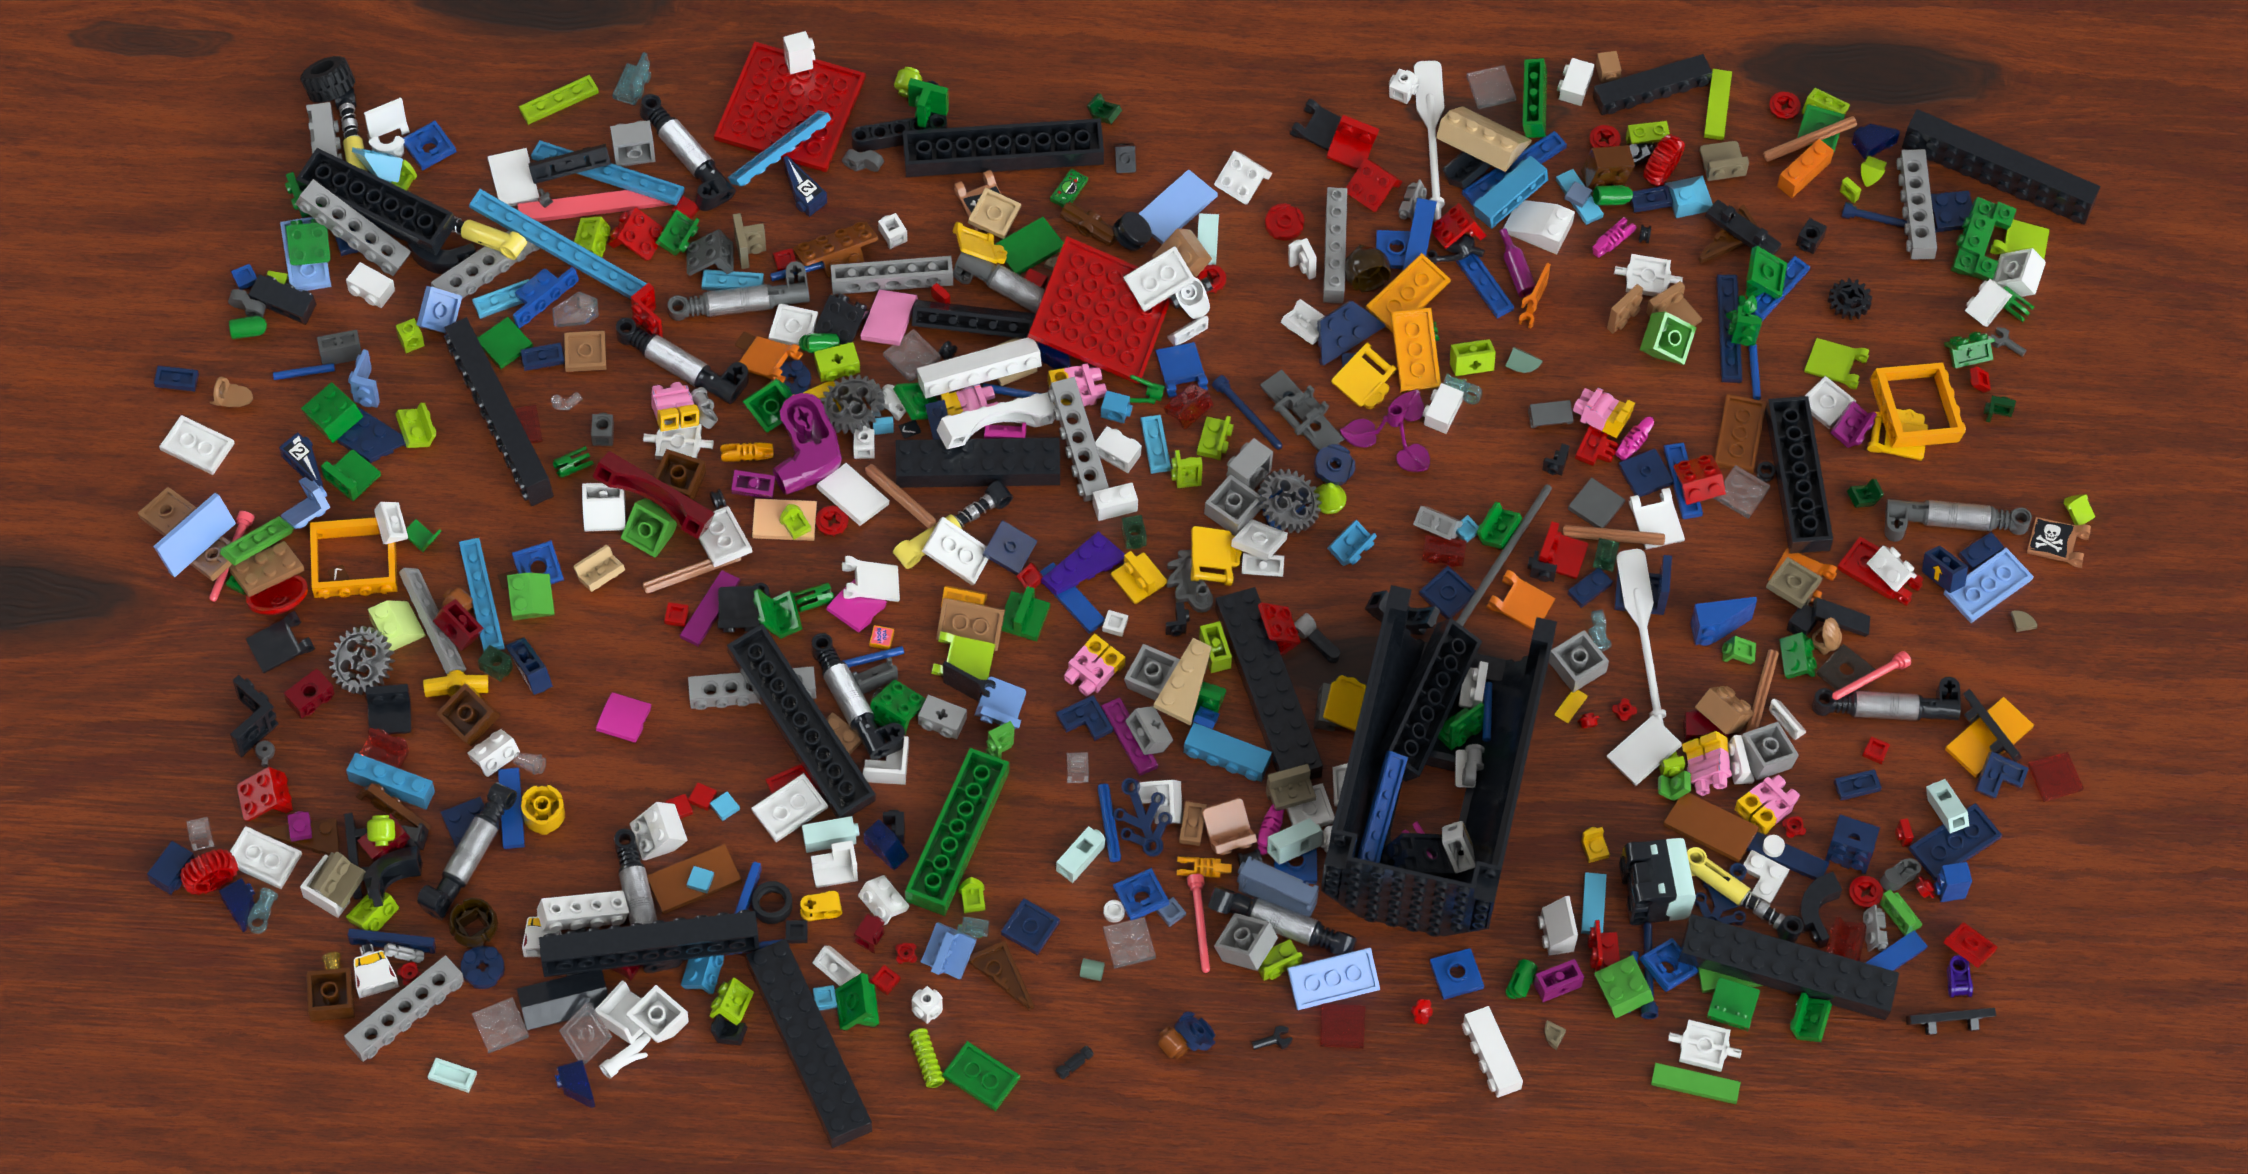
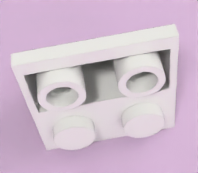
[582,483,626,532]
[630,802,688,860]

